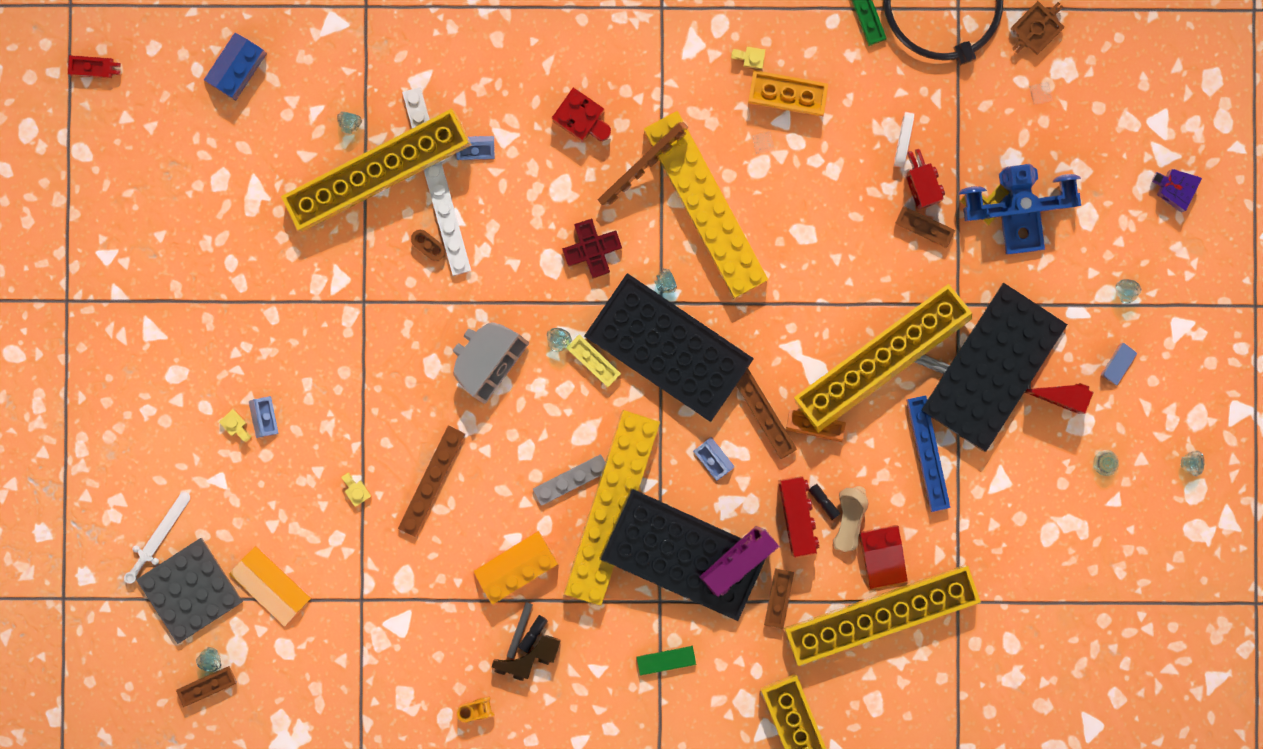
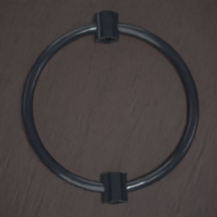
[883,0,1004,65]

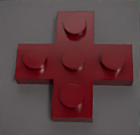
[562,218,622,279]

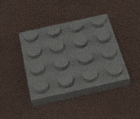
[136,538,243,644]

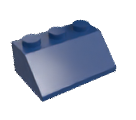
[204,33,267,101]

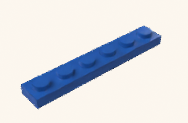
[906,395,951,512]

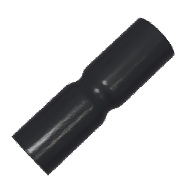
[809,483,841,520]
[518,615,548,653]

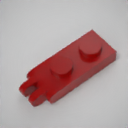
[67,55,121,78]

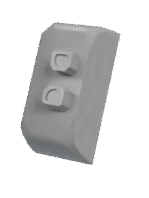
[453,322,529,404]

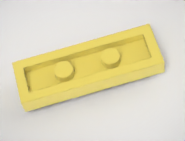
[566,334,621,387]

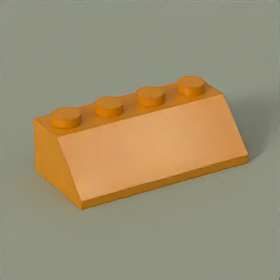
[474,531,559,605]

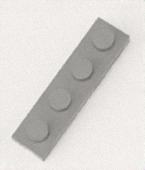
[533,454,605,506]

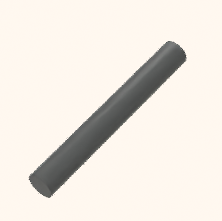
[507,602,533,659]

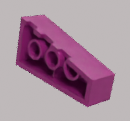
[699,526,780,596]

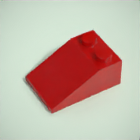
[1025,383,1094,414]
[859,525,908,589]

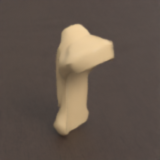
[833,486,869,552]

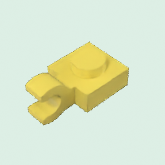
[731,46,765,70]
[219,409,252,442]
[341,472,371,507]

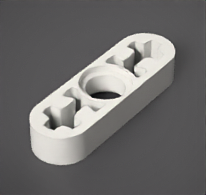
[894,112,914,168]

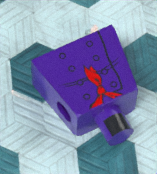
[1151,169,1202,213]

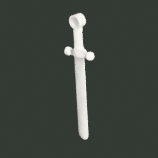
[124,492,190,584]

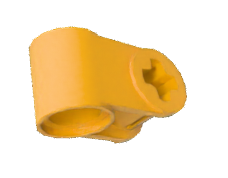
[457,696,495,722]

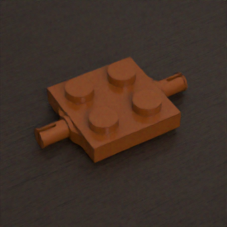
[1010,1,1065,55]

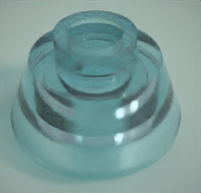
[337,112,363,134]
[654,268,677,293]
[1115,279,1142,304]
[546,328,572,352]
[1093,450,1120,476]
[1181,450,1205,477]
[196,647,222,672]

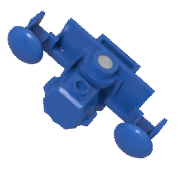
[958,164,1081,255]

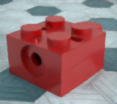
[551,87,611,143]
[905,148,945,211]

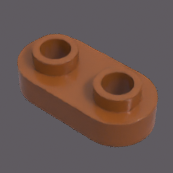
[411,229,445,261]

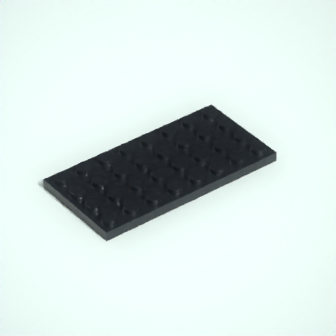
[584,273,754,422]
[921,282,1068,452]
[599,488,766,621]

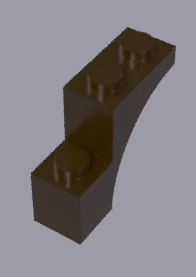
[491,634,561,681]

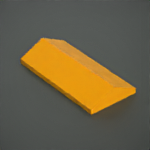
[748,70,829,117]
[229,546,311,627]

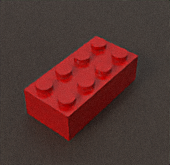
[778,476,820,557]

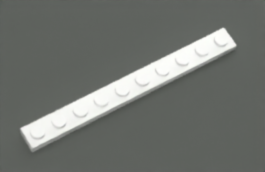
[402,87,472,276]

